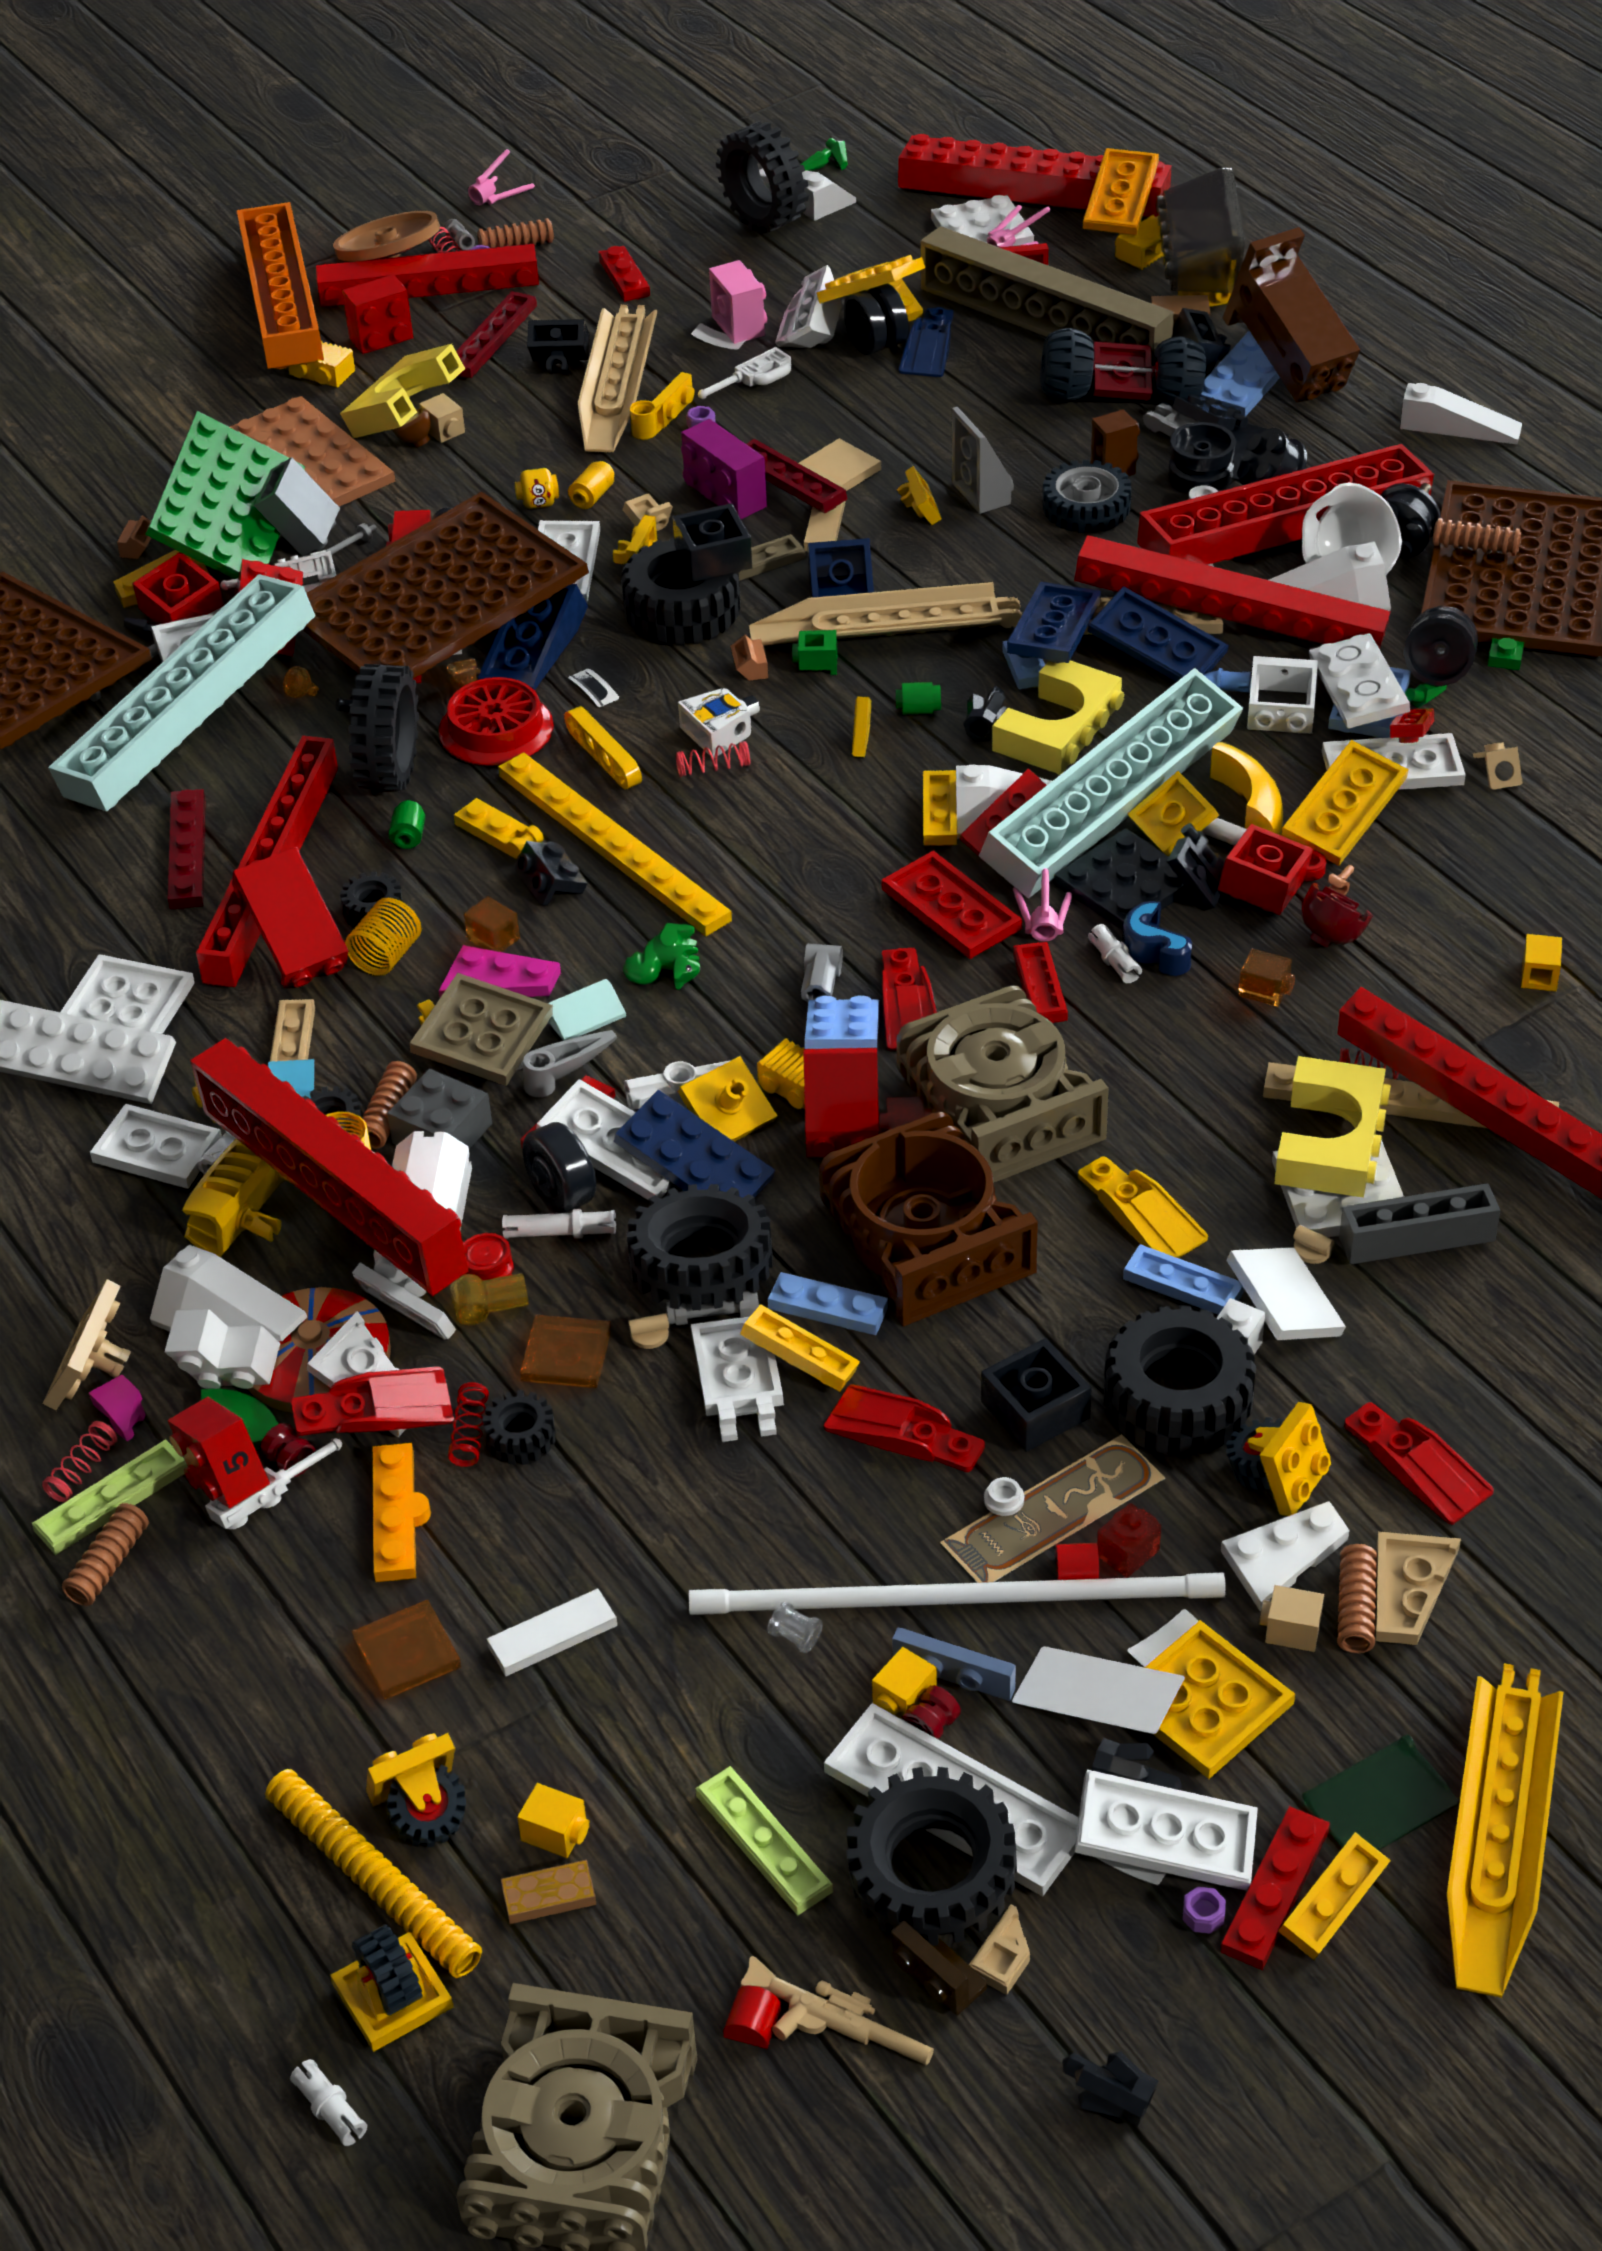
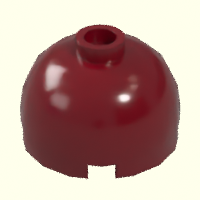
[1301,883,1373,947]

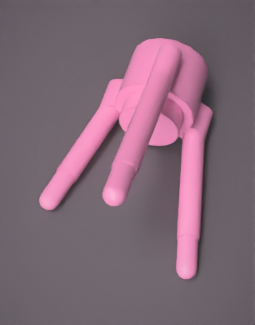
[468,149,535,206]
[987,205,1050,247]
[1013,868,1072,941]

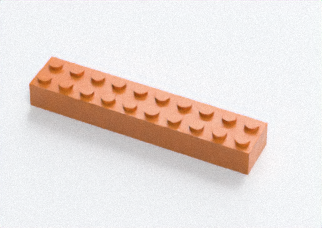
[237,202,324,369]

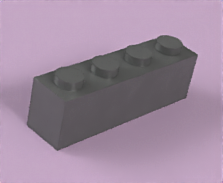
[1339,1183,1500,1265]

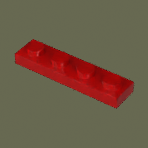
[1221,1806,1330,1970]

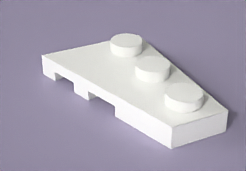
[307,1311,406,1437]
[1221,1501,1349,1611]

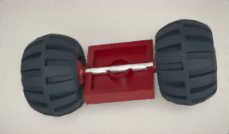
[1040,328,1206,407]

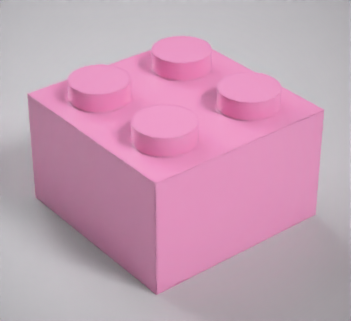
[709,260,767,344]

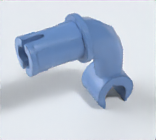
[1204,668,1252,693]

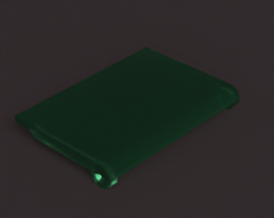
[1302,1734,1460,1851]

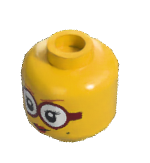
[515,468,559,509]

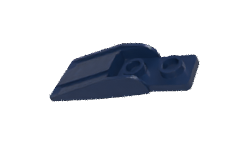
[899,307,953,377]

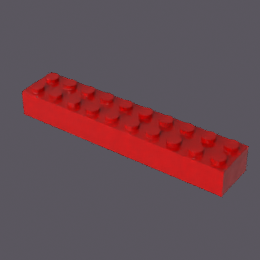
[898,134,1172,218]
[1137,444,1434,565]
[190,1038,469,1296]

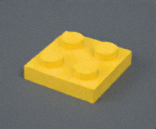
[1128,771,1219,856]

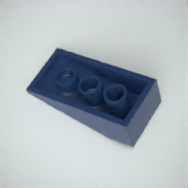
[477,584,588,690]

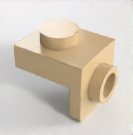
[623,493,673,531]

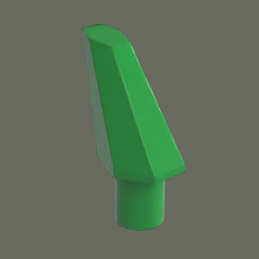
[826,138,848,170]
[800,148,832,171]
[1405,684,1447,708]

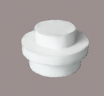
[984,1477,1024,1516]

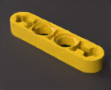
[564,706,642,789]

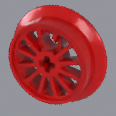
[438,677,554,765]

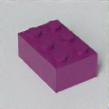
[681,419,767,519]

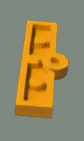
[373,1443,431,1582]

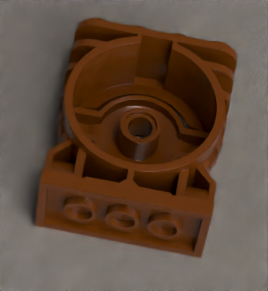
[819,1112,1038,1327]

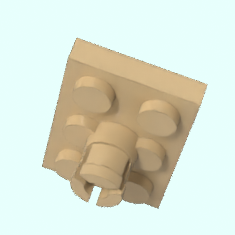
[42,1279,131,1410]

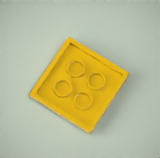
[817,255,925,304]
[1144,1620,1295,1779]

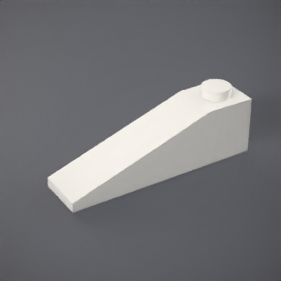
[759,168,856,221]
[956,765,1052,839]
[150,1245,307,1341]

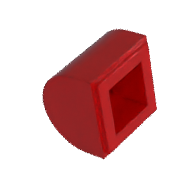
[1055,1543,1099,1580]
[723,1985,781,2049]

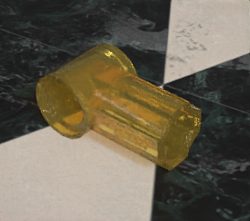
[450,1273,529,1325]

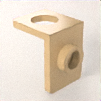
[1473,742,1522,790]

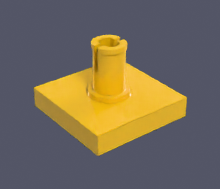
[677,1056,777,1142]

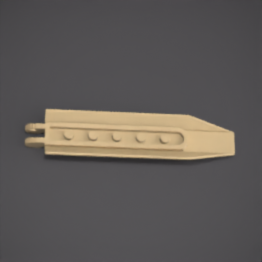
[578,305,657,452]
[749,582,1022,646]

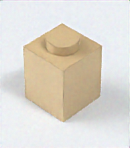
[419,393,465,443]
[1259,1585,1324,1652]

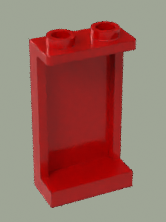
[232,847,349,988]

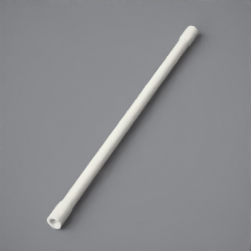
[689,1573,1225,1615]

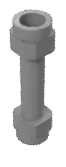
[445,219,475,250]
[666,1291,759,1326]

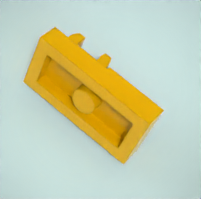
[897,466,942,525]
[613,515,657,564]

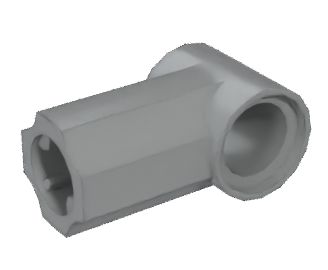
[801,943,843,1002]

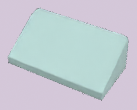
[548,979,626,1041]

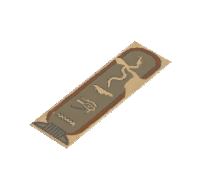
[940,1434,1165,1583]

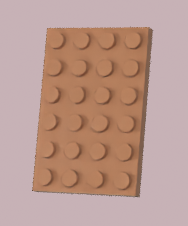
[230,396,395,507]

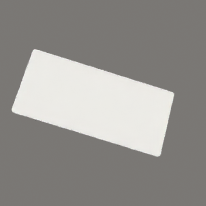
[1012,1646,1185,1734]

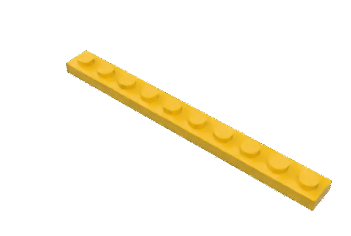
[498,752,732,936]

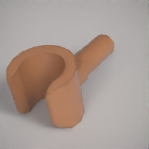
[1328,865,1354,895]

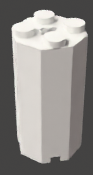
[373,1131,472,1297]

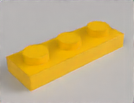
[923,770,957,846]
[740,1304,860,1392]
[1278,1832,1391,1960]

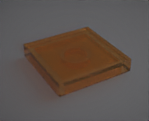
[520,1315,611,1388]
[352,1599,461,1700]

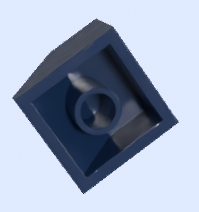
[807,538,874,598]

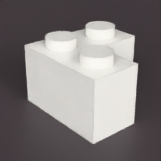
[165,1309,280,1389]

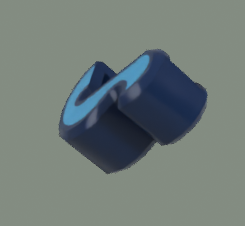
[1122,901,1192,976]

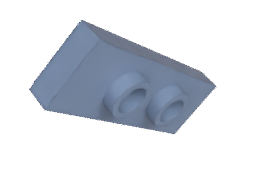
[892,1628,1016,1701]

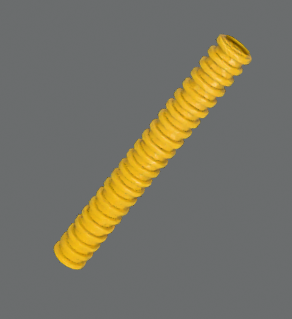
[265,1769,482,1978]

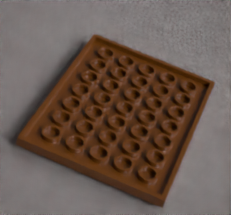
[1421,480,1602,657]
[303,491,589,678]
[0,571,152,749]

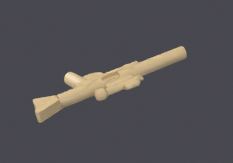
[741,1956,934,2066]

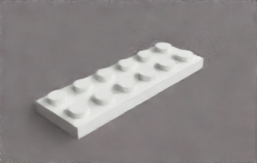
[0,1000,176,1104]
[824,1703,1079,1897]

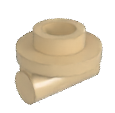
[1293,1225,1334,1264]
[628,1313,669,1349]

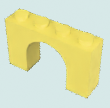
[340,344,465,438]
[992,661,1124,775]
[1274,1056,1391,1198]

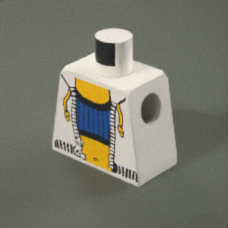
[678,688,760,758]

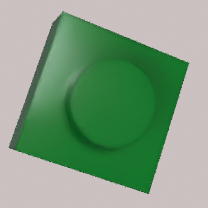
[1488,638,1524,670]

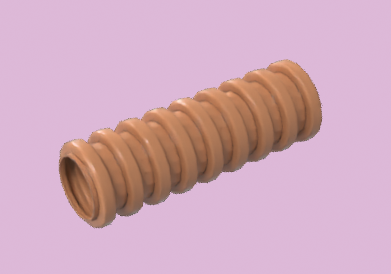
[477,218,554,248]
[1433,518,1521,556]
[355,1061,417,1149]
[62,1503,149,1606]
[1337,1544,1377,1654]

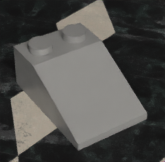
[952,407,1014,514]

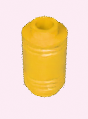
[568,461,614,509]

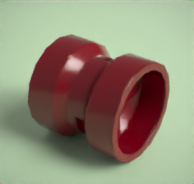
[260,1423,316,1477]
[902,1685,961,1739]

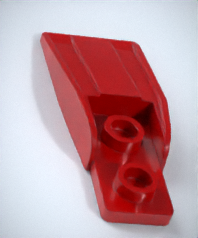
[882,947,937,1051]
[291,1367,454,1436]
[824,1384,985,1472]
[1344,1402,1494,1525]

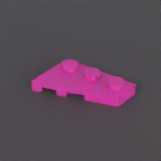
[439,945,561,998]

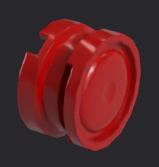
[463,1233,514,1291]

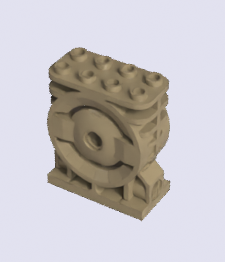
[896,985,1109,1183]
[456,1983,697,2251]

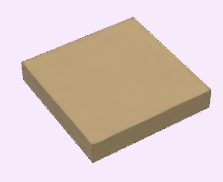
[799,438,881,491]

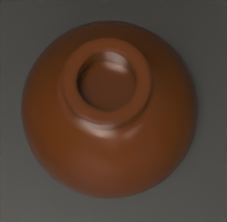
[392,408,431,447]

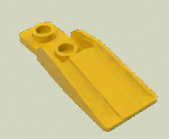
[1078,1156,1208,1258]

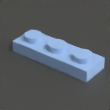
[1123,1244,1244,1315]
[768,1272,888,1335]

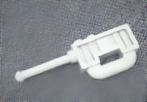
[698,347,791,399]
[220,550,336,593]
[205,1438,342,1529]

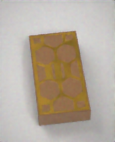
[501,1860,596,1924]

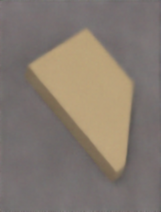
[969,1904,1030,1995]

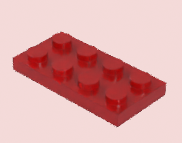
[882,851,1022,959]

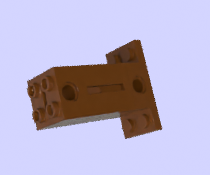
[1222,227,1360,403]

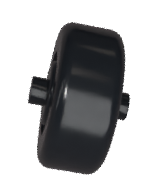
[522,1122,596,1213]

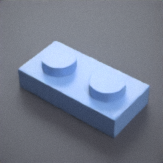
[1003,641,1045,689]

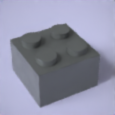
[387,1069,492,1149]

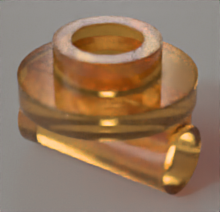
[447,658,481,688]
[283,666,319,698]

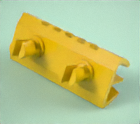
[182,1139,291,1257]

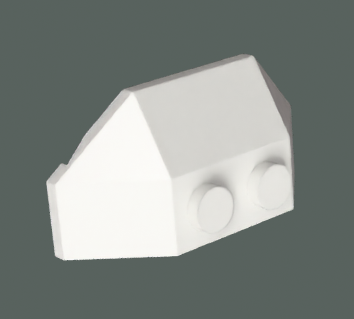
[775,265,842,348]

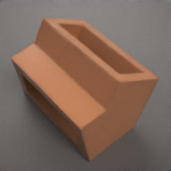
[117,515,151,559]
[731,635,768,681]

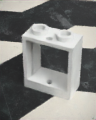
[1247,656,1318,734]

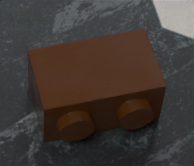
[1091,409,1140,476]

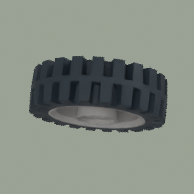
[1042,459,1131,533]

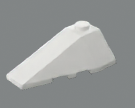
[1400,383,1522,444]
[1269,541,1391,611]

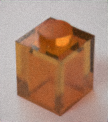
[464,896,520,952]
[1238,948,1295,1007]

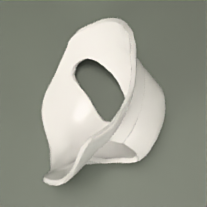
[1302,483,1402,575]

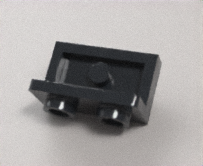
[514,841,588,906]

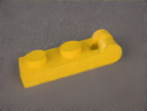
[454,798,544,859]

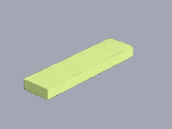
[32,1439,188,1555]
[695,1766,833,1916]

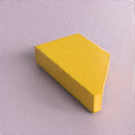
[852,697,872,757]

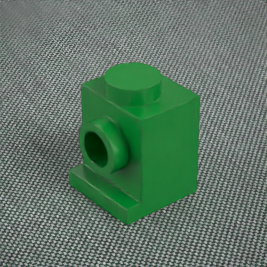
[792,630,838,675]

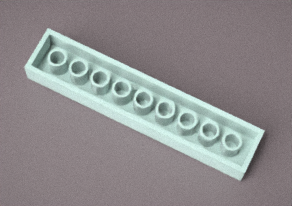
[48,574,315,812]
[979,668,1243,899]

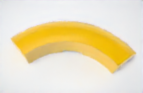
[1210,742,1283,835]

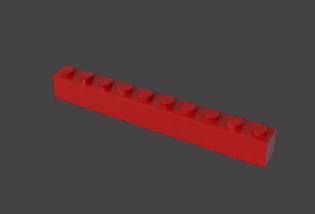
[1074,535,1391,649]
[196,735,338,987]
[1337,987,1602,1199]

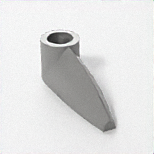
[523,1030,617,1097]

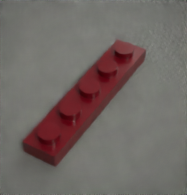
[456,291,537,378]
[746,439,848,513]
[168,789,206,909]

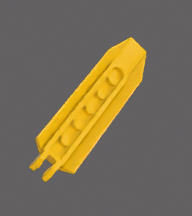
[1446,1663,1564,1998]

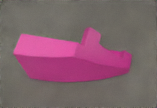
[89,1375,146,1441]

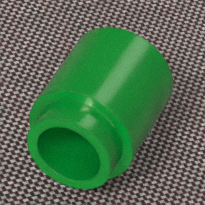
[896,682,941,715]
[389,800,425,849]

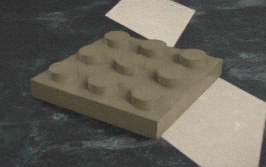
[410,973,553,1086]

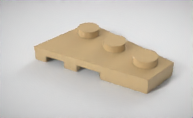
[1375,1532,1461,1645]

